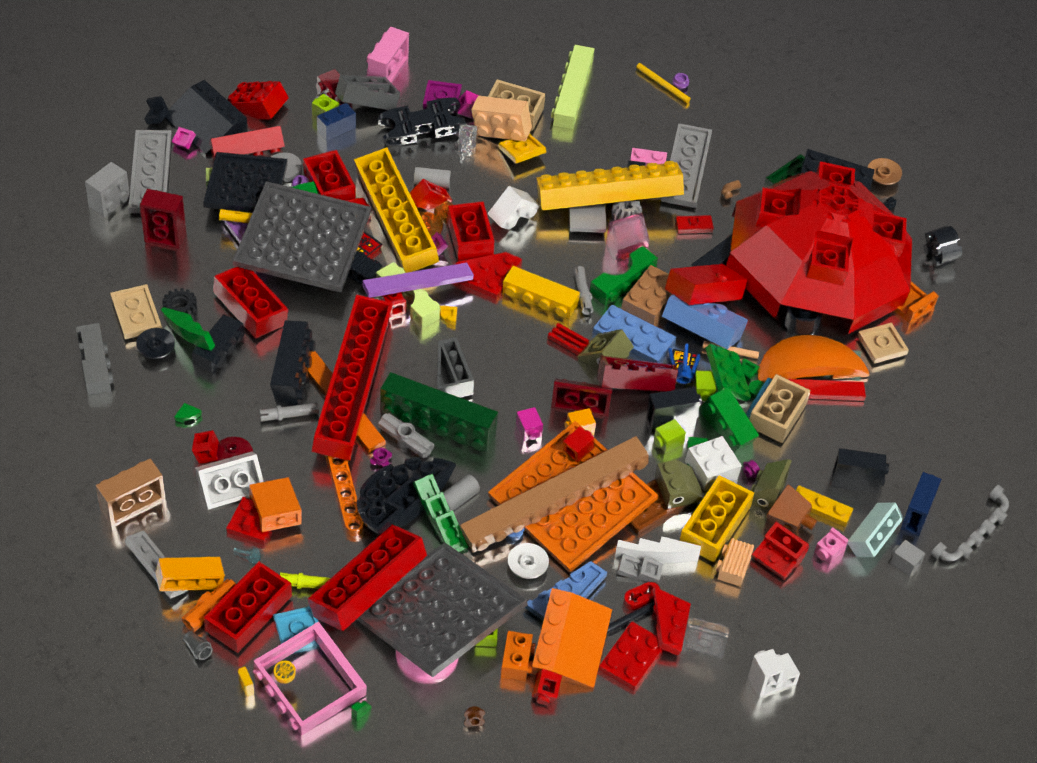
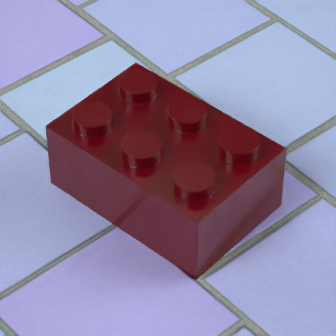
[140,188,187,249]

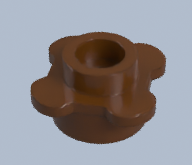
[464,706,485,727]

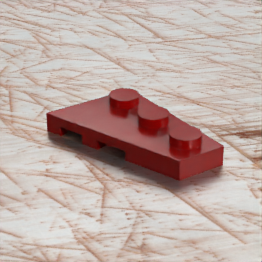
[651,587,691,656]

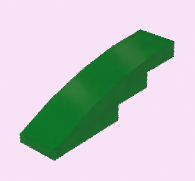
[161,307,215,351]
[413,474,468,552]

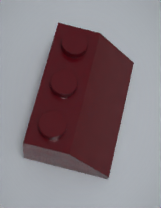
[551,378,612,417]

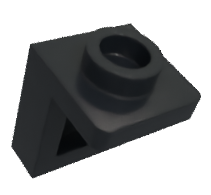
[144,96,169,125]

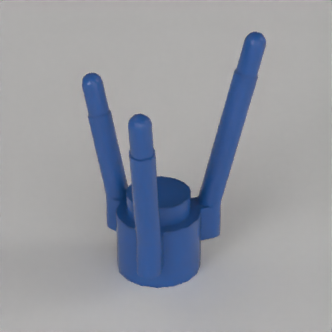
[668,343,701,384]

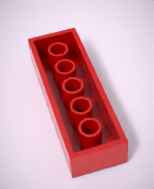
[308,524,427,631]

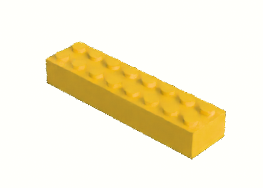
[354,147,439,273]
[536,161,684,210]

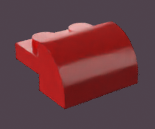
[752,521,809,580]

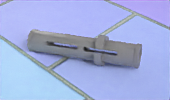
[573,266,594,315]
[259,402,319,422]

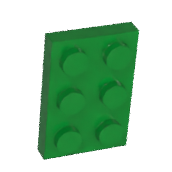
[705,344,751,402]

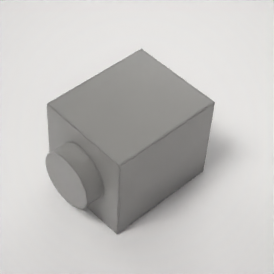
[890,540,925,577]

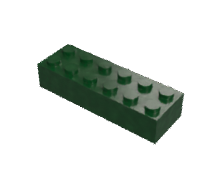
[380,372,498,452]

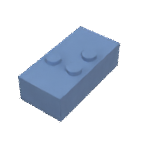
[662,295,748,349]

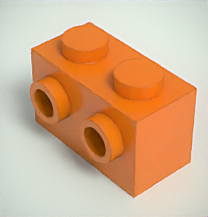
[501,631,536,682]

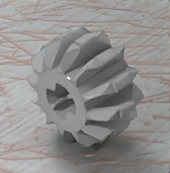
[611,200,642,226]

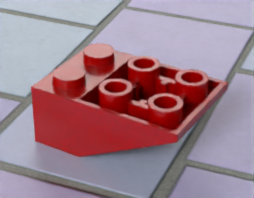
[227,81,289,119]

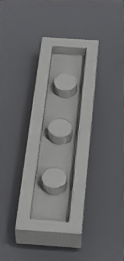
[125,530,188,599]

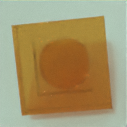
[434,200,453,223]

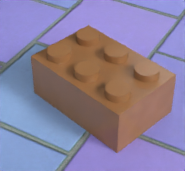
[622,265,673,326]
[96,459,165,526]

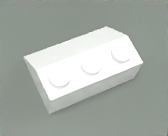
[195,452,264,509]

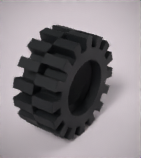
[162,288,198,319]

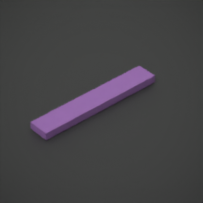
[362,263,474,298]

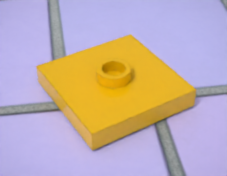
[498,133,546,163]

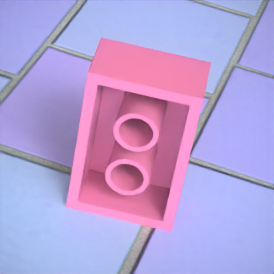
[366,27,409,82]

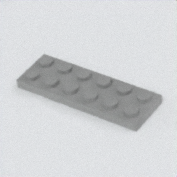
[661,123,712,208]
[128,130,172,213]

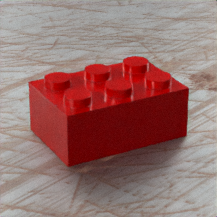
[303,150,356,201]
[447,201,495,260]

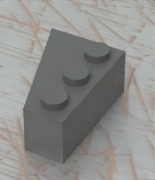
[335,75,400,110]
[76,323,114,395]
[437,337,474,398]

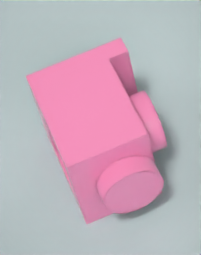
[814,528,848,564]

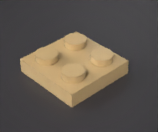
[857,322,909,364]

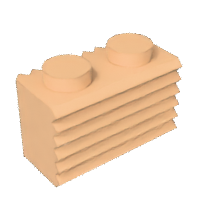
[716,538,754,587]

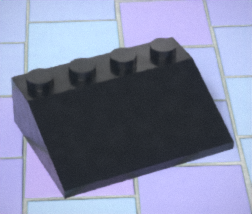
[164,80,248,156]

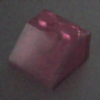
[606,213,650,262]

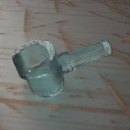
[233,548,261,564]

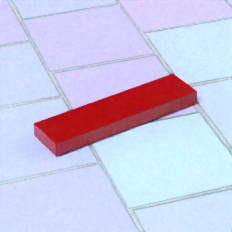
[789,379,866,401]

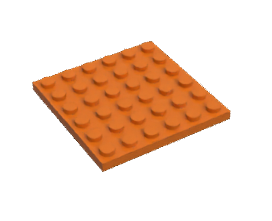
[488,421,658,573]

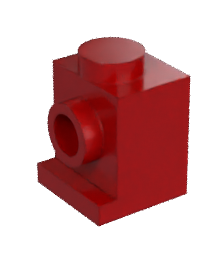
[381,292,407,318]
[192,430,219,464]
[532,669,562,705]

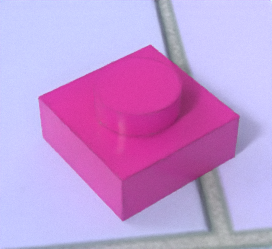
[171,127,196,149]

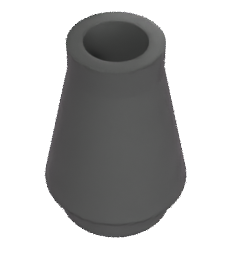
[183,631,213,660]

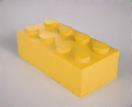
[680,475,754,562]

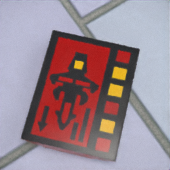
[357,231,383,257]

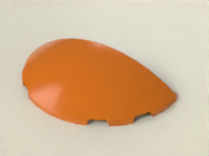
[758,335,869,383]

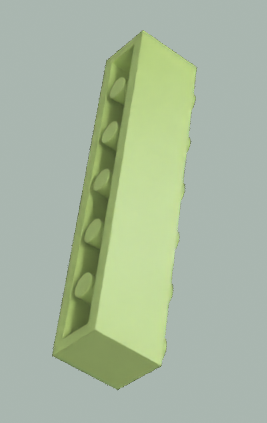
[551,45,595,129]

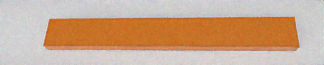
[307,351,386,453]

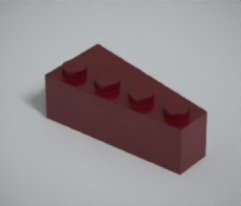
[597,355,678,392]

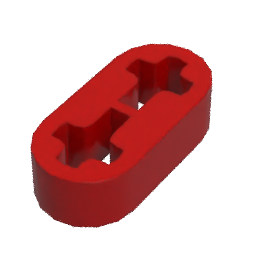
[623,582,660,611]

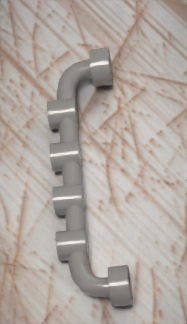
[931,484,1009,561]

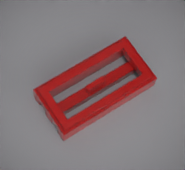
[547,323,589,355]

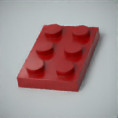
[599,621,663,691]

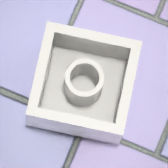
[685,436,742,491]

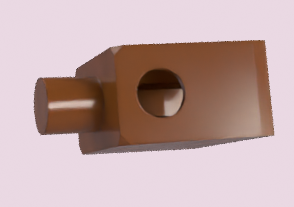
[766,484,818,533]

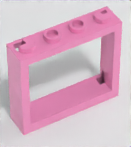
[253,622,367,736]

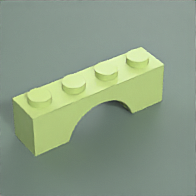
[376,262,440,329]

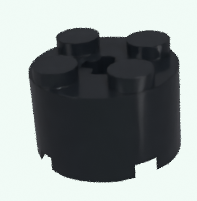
[924,226,962,267]
[783,305,823,335]

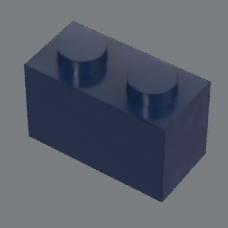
[317,103,356,141]

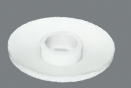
[508,543,549,579]

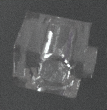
[458,125,477,153]

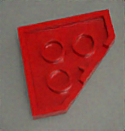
[456,252,522,300]

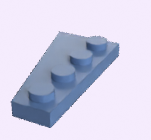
[525,561,607,621]

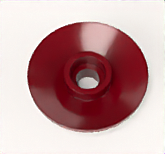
[215,436,253,462]

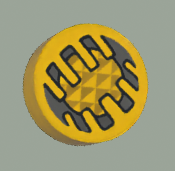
[274,661,296,684]

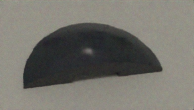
[357,457,456,534]

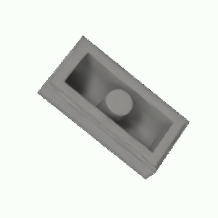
[414,167,451,189]
[443,474,480,511]

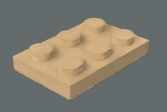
[110,284,162,339]

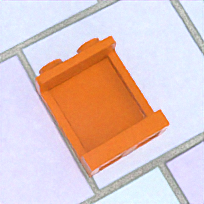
[894,281,939,324]
[249,477,302,532]

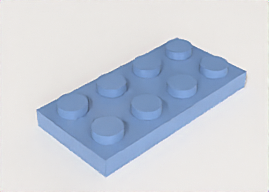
[592,305,676,363]

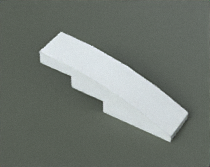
[615,537,701,563]

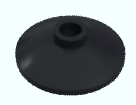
[136,328,175,359]

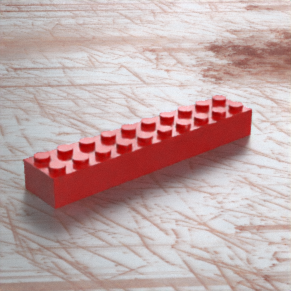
[312,294,393,461]

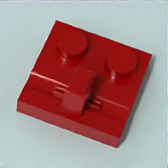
[226,497,272,545]

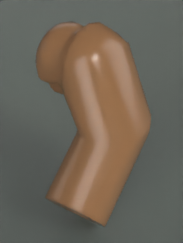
[721,180,741,200]

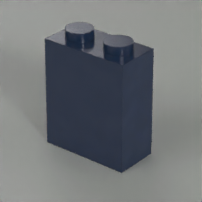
[900,472,942,537]

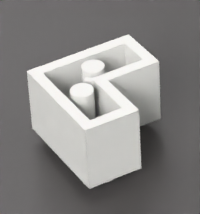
[488,186,540,230]
[748,649,800,698]

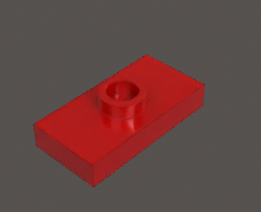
[675,215,714,234]

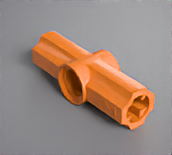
[182,579,236,632]

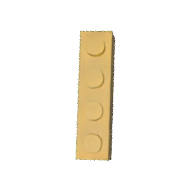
[503,266,580,319]

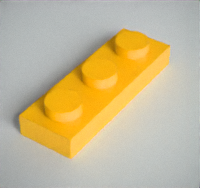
[796,485,854,527]

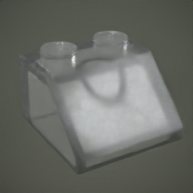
[682,617,730,659]

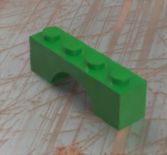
[590,246,658,306]

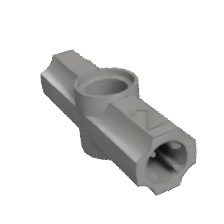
[378,413,434,458]

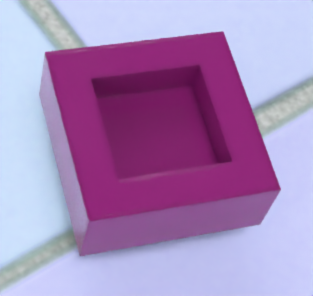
[431,232,448,256]

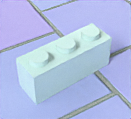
[848,502,904,557]

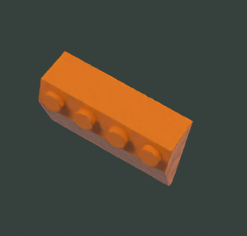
[532,588,612,689]

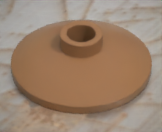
[868,158,902,185]

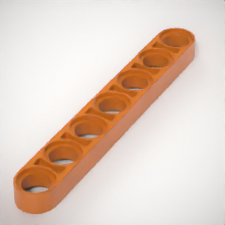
[326,455,363,536]

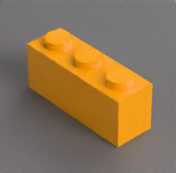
[155,557,225,591]

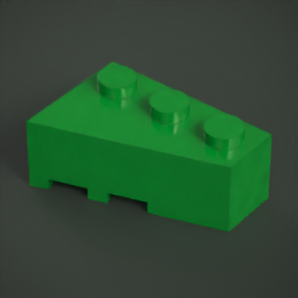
[699,387,759,452]

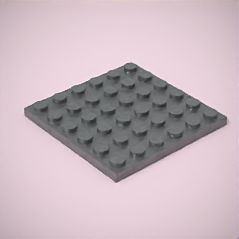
[233,181,371,292]
[356,542,528,678]

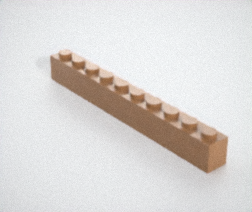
[460,436,649,553]

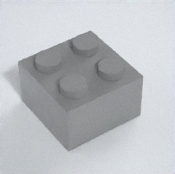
[85,162,130,217]

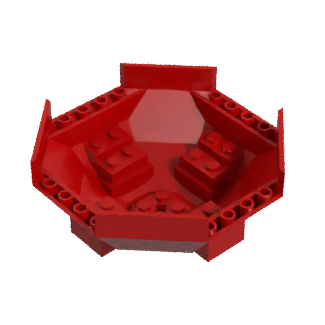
[726,161,912,334]

